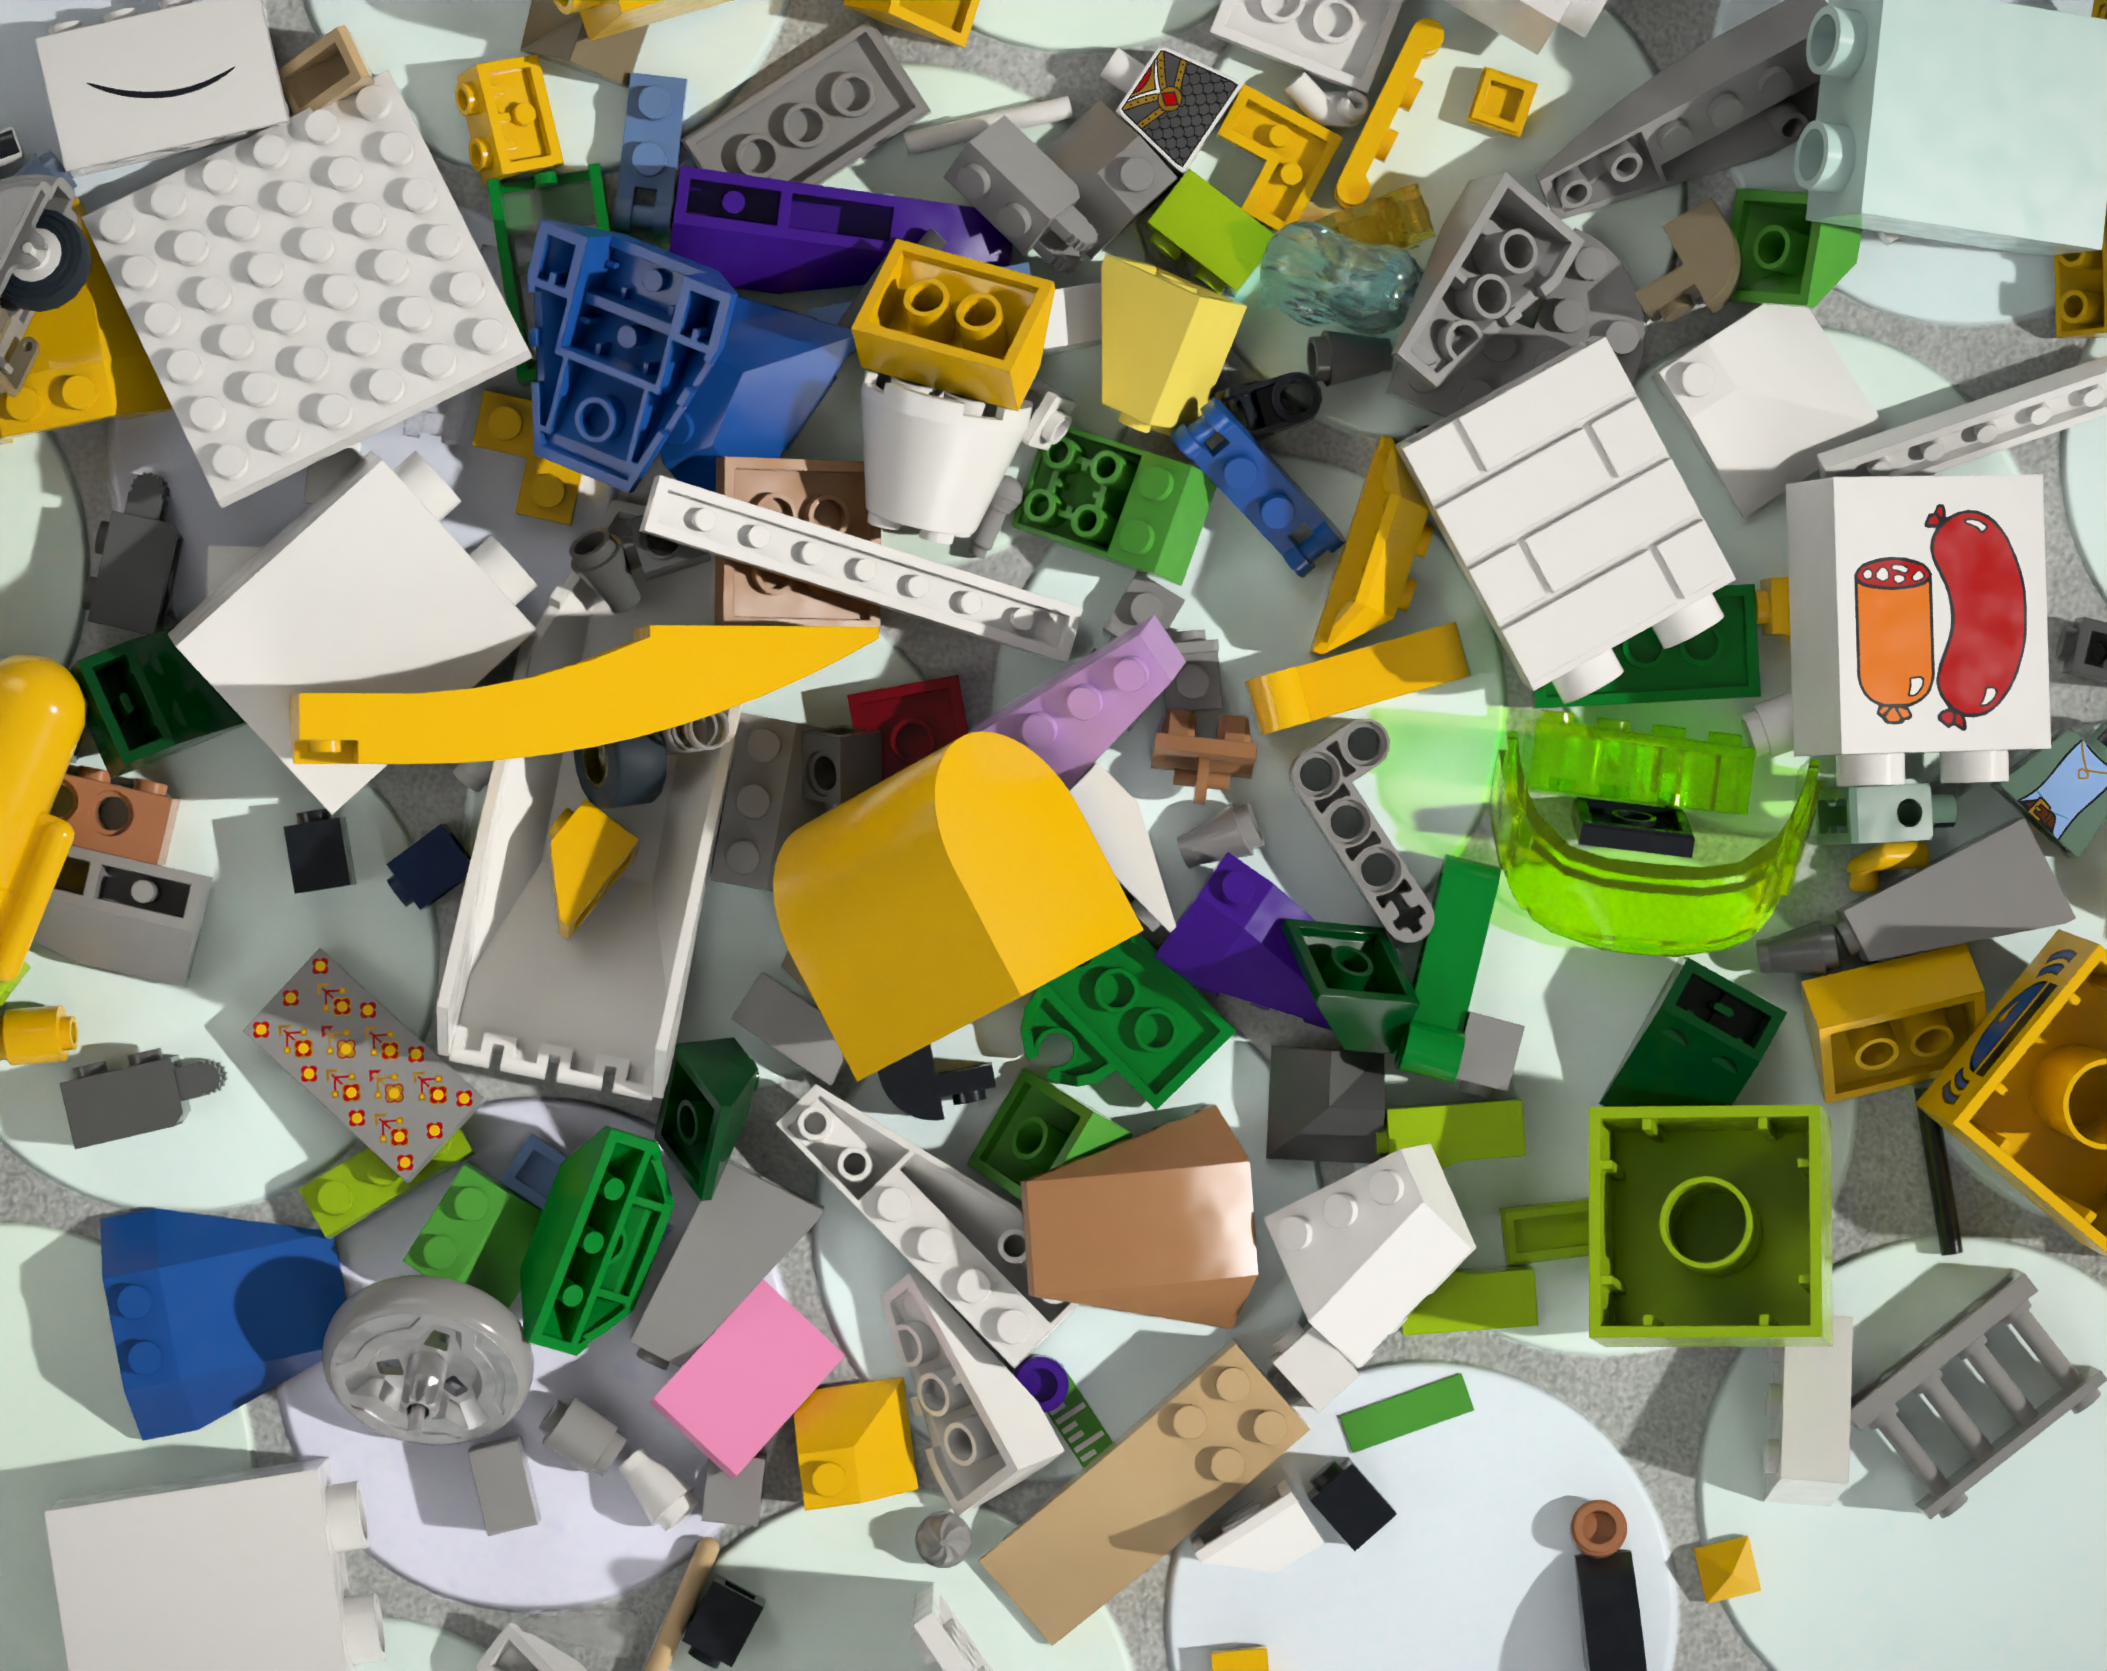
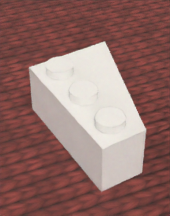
[1763,1315,1853,1507]

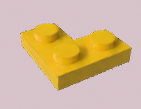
[1216,84,1343,239]
[472,390,583,526]

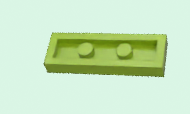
[299,1128,476,1240]

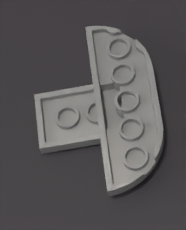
[1386,228,1645,542]

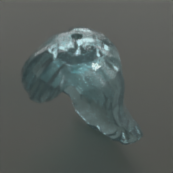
[1260,221,1424,335]

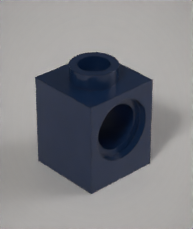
[386,824,471,910]

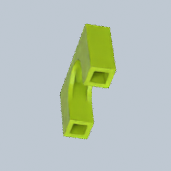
[1376,1097,1539,1336]

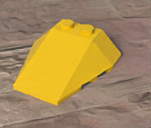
[0,198,173,445]

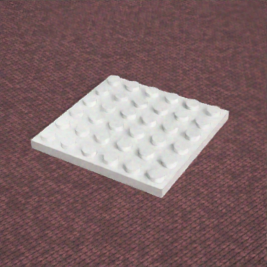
[82,70,532,508]

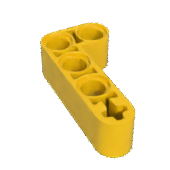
[1245,622,1471,736]

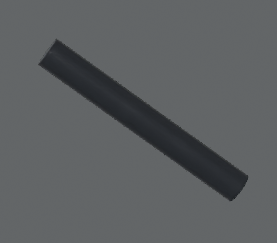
[1914,1086,1963,1256]

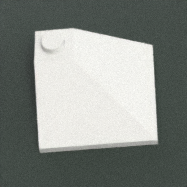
[1651,304,1885,518]

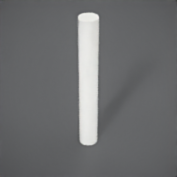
[904,96,1073,155]

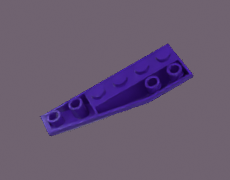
[669,166,1013,294]

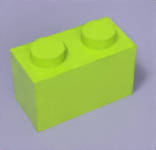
[1146,168,1279,297]

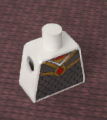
[1100,45,1243,179]

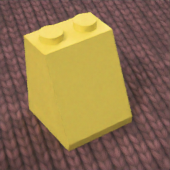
[1101,254,1247,436]

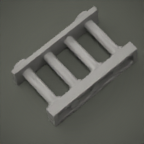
[1851,1269,2107,1520]

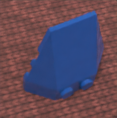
[527,219,738,493]
[100,1208,347,1441]

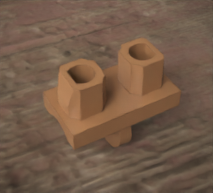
[1151,709,1257,805]

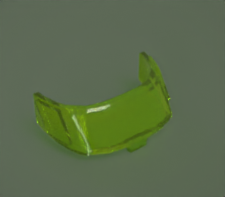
[1489,730,1824,957]

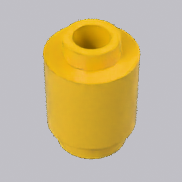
[0,1005,78,1065]

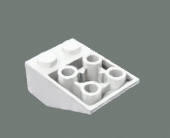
[1069,763,1176,933]

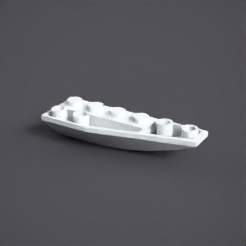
[776,1084,1079,1369]

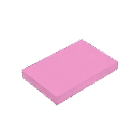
[649,1279,846,1480]

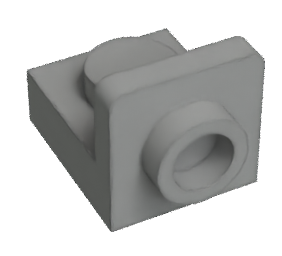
[1102,571,1185,643]
[1164,630,1223,713]

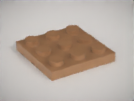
[715,456,881,632]

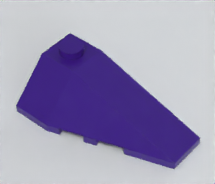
[1153,852,1333,1031]

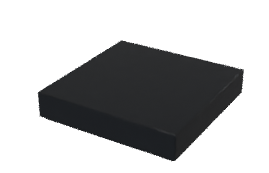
[1571,797,1695,858]

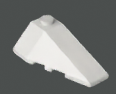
[880,1270,1065,1516]

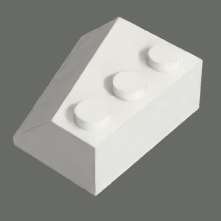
[1264,1143,1477,1368]

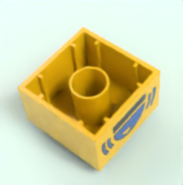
[1915,929,2107,1258]

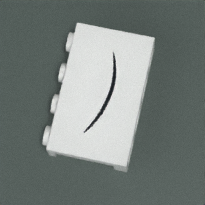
[35,0,292,178]

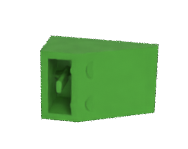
[1011,427,1217,586]

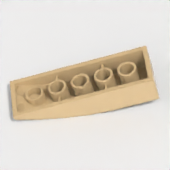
[978,1338,1310,1646]

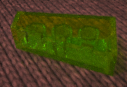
[1518,710,1756,815]

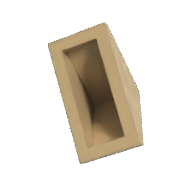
[278,25,375,115]

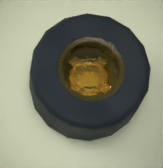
[574,731,667,809]

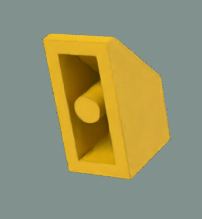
[548,799,639,940]

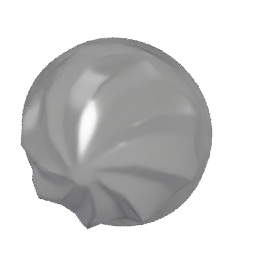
[915,1511,972,1568]

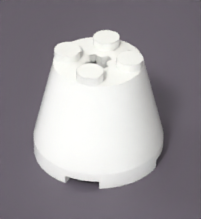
[861,369,1033,544]

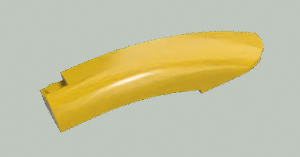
[289,625,879,765]

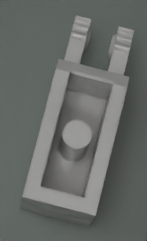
[943,115,1099,274]

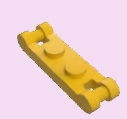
[1333,18,1445,211]

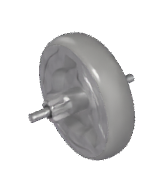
[322,1275,534,1445]

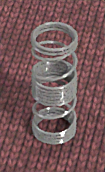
[662,711,729,755]

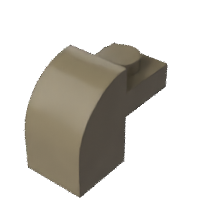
[1634,197,1743,323]

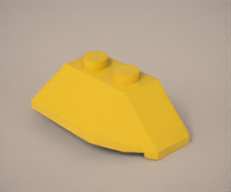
[1309,435,1434,656]

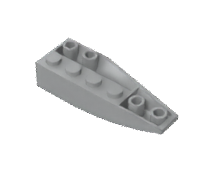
[1535,0,1828,220]

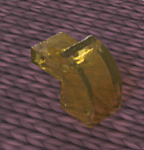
[1301,183,1436,281]

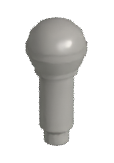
[969,475,1023,559]

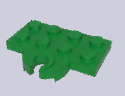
[1532,584,1761,709]
[1020,933,1236,1110]

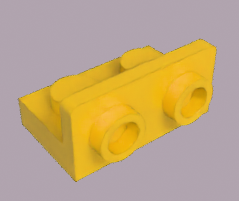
[455,54,564,185]

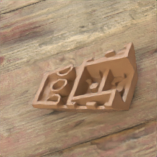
[1020,1104,1258,1329]

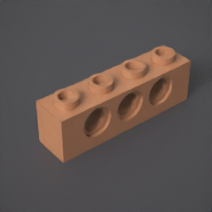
[49,765,180,865]

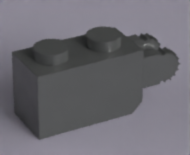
[82,472,184,635]
[59,1048,228,1150]

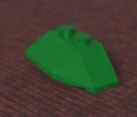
[520,1126,675,1356]

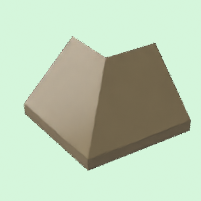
[520,0,650,88]

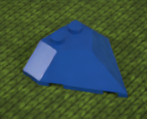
[659,296,856,493]

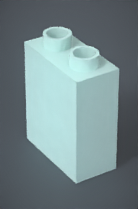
[1794,0,2107,256]

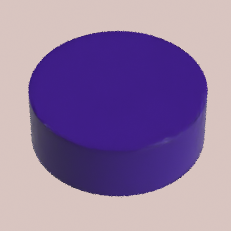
[1014,1355,1069,1413]

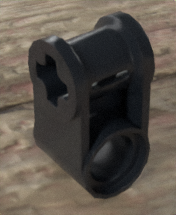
[1211,372,1322,441]

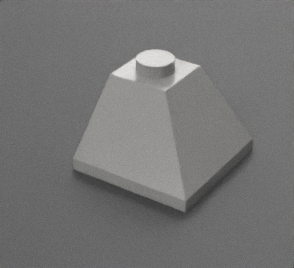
[1042,100,1177,260]

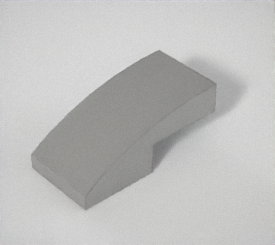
[730,971,847,1086]

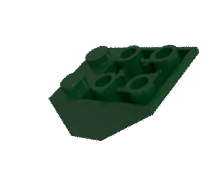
[69,626,247,779]
[1598,956,1787,1107]

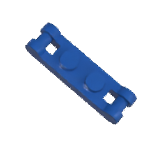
[1170,397,1346,578]

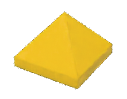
[1693,1535,1761,1604]

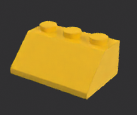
[851,239,1055,411]
[1801,943,1986,1104]

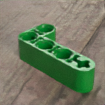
[1394,854,1501,1083]

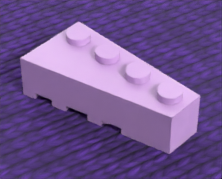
[968,614,1186,790]

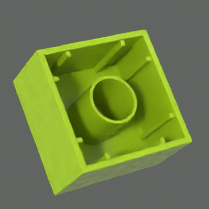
[1588,1105,1833,1347]

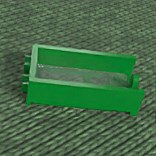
[487,163,612,387]

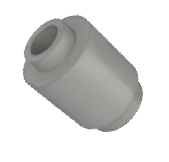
[539,1396,627,1477]

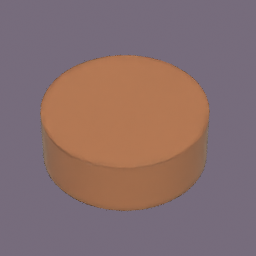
[1570,1500,1627,1558]

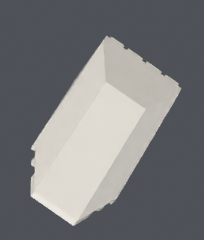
[436,500,743,1101]

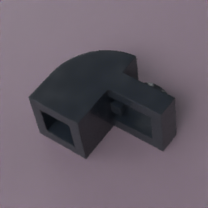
[878,1044,996,1121]

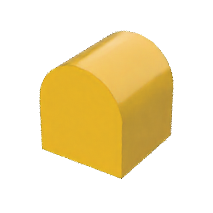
[773,731,1143,1082]

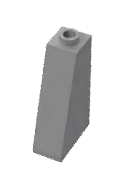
[1834,818,2076,962]
[630,1159,824,1370]

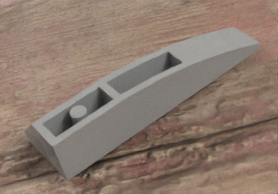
[33,845,213,987]

